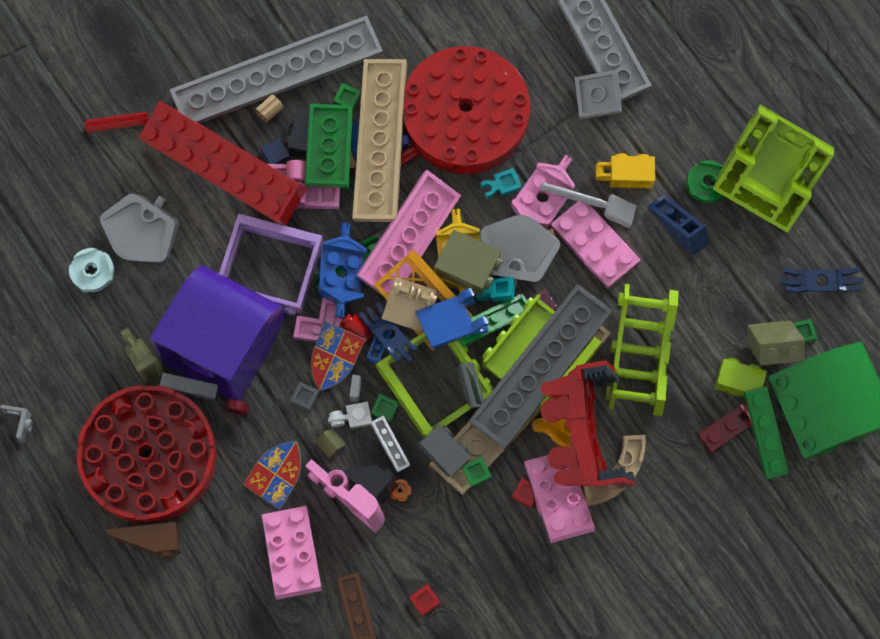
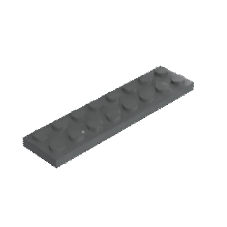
[469,284,613,450]

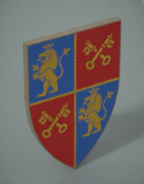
[311,321,366,391]
[243,441,301,510]

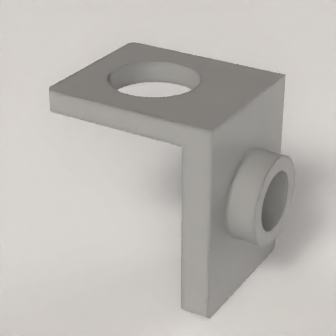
[0,405,33,443]

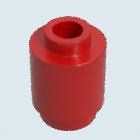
[340,314,372,343]

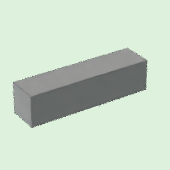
[159,373,218,401]

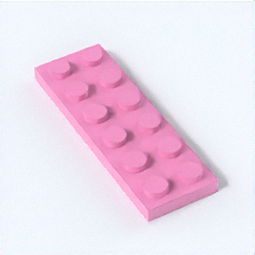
[356,170,461,297]

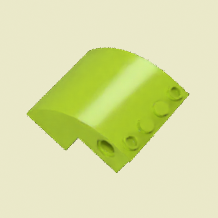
[713,105,834,233]

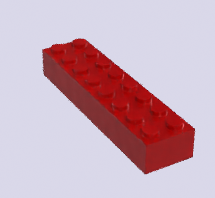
[138,101,308,226]

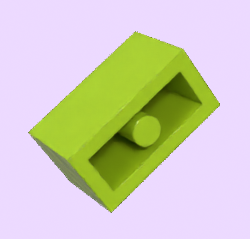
[714,358,767,398]

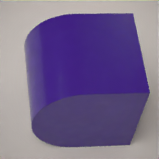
[150,266,284,401]

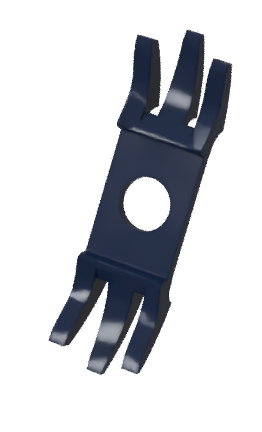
[779,267,864,293]
[359,302,418,362]

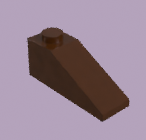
[107,522,180,558]

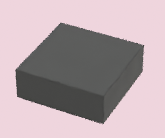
[290,382,320,412]

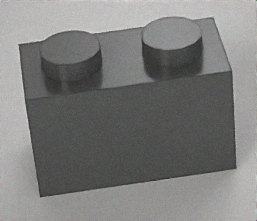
[416,425,470,477]

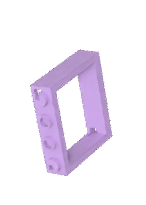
[219,214,323,315]

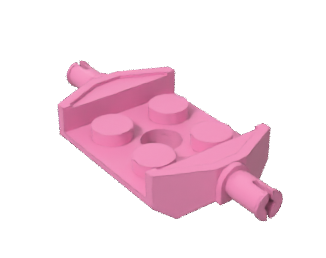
[511,155,575,228]

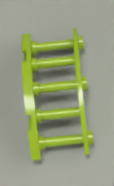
[605,284,678,416]

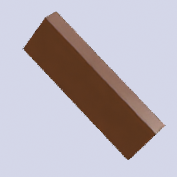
[336,572,376,639]

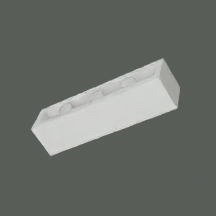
[370,416,410,473]

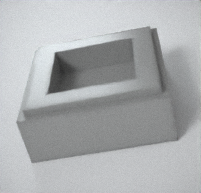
[350,375,362,403]

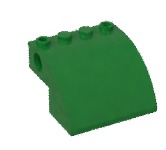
[768,342,880,459]

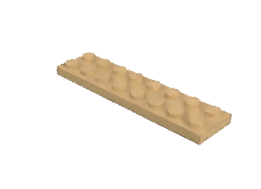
[352,59,407,222]

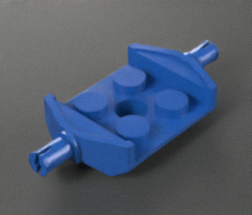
[319,223,367,319]

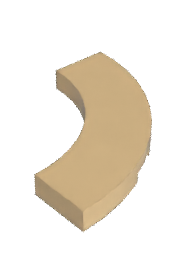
[582,435,646,506]

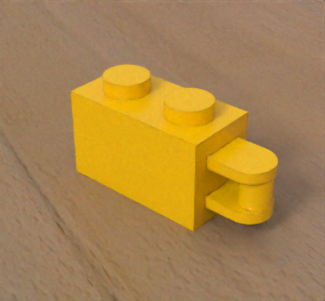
[595,153,655,188]

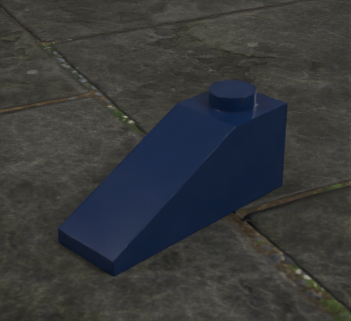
[648,194,710,255]

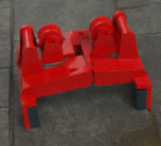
[541,360,635,490]

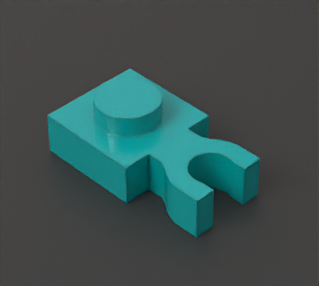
[480,168,522,199]
[476,277,515,302]

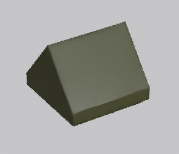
[315,428,347,460]

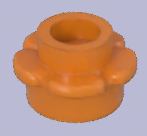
[390,479,411,502]

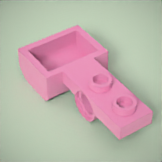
[306,459,385,533]

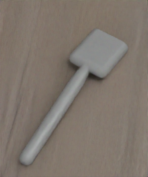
[540,183,636,228]

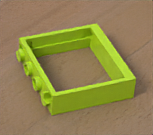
[375,332,493,437]

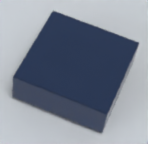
[261,138,290,164]

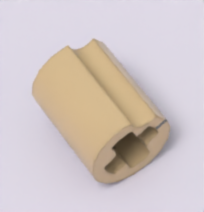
[255,94,284,123]

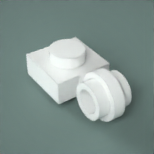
[328,402,372,429]

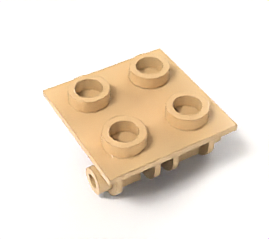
[382,277,437,332]

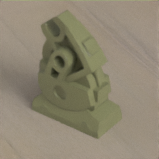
[120,328,164,386]

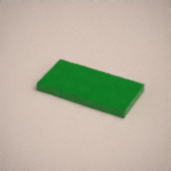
[305,104,353,189]

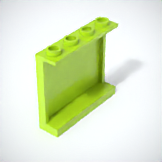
[482,294,602,411]

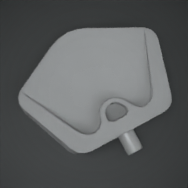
[100,194,180,263]
[480,215,560,288]

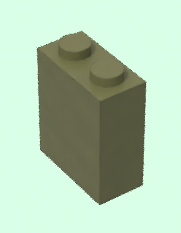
[434,229,503,295]
[748,320,805,365]

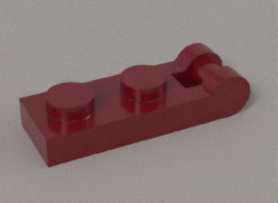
[698,401,752,454]

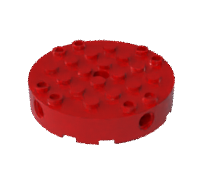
[403,46,530,175]
[77,385,217,524]

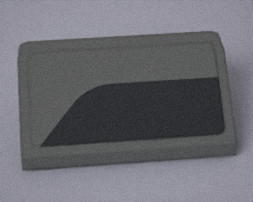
[457,363,484,410]

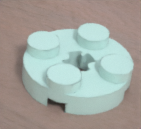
[69,248,114,293]

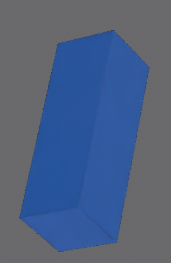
[366,331,393,364]

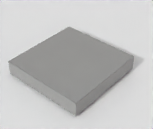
[574,70,622,120]

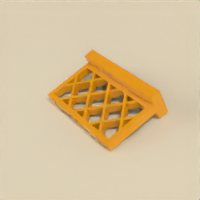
[374,249,473,351]

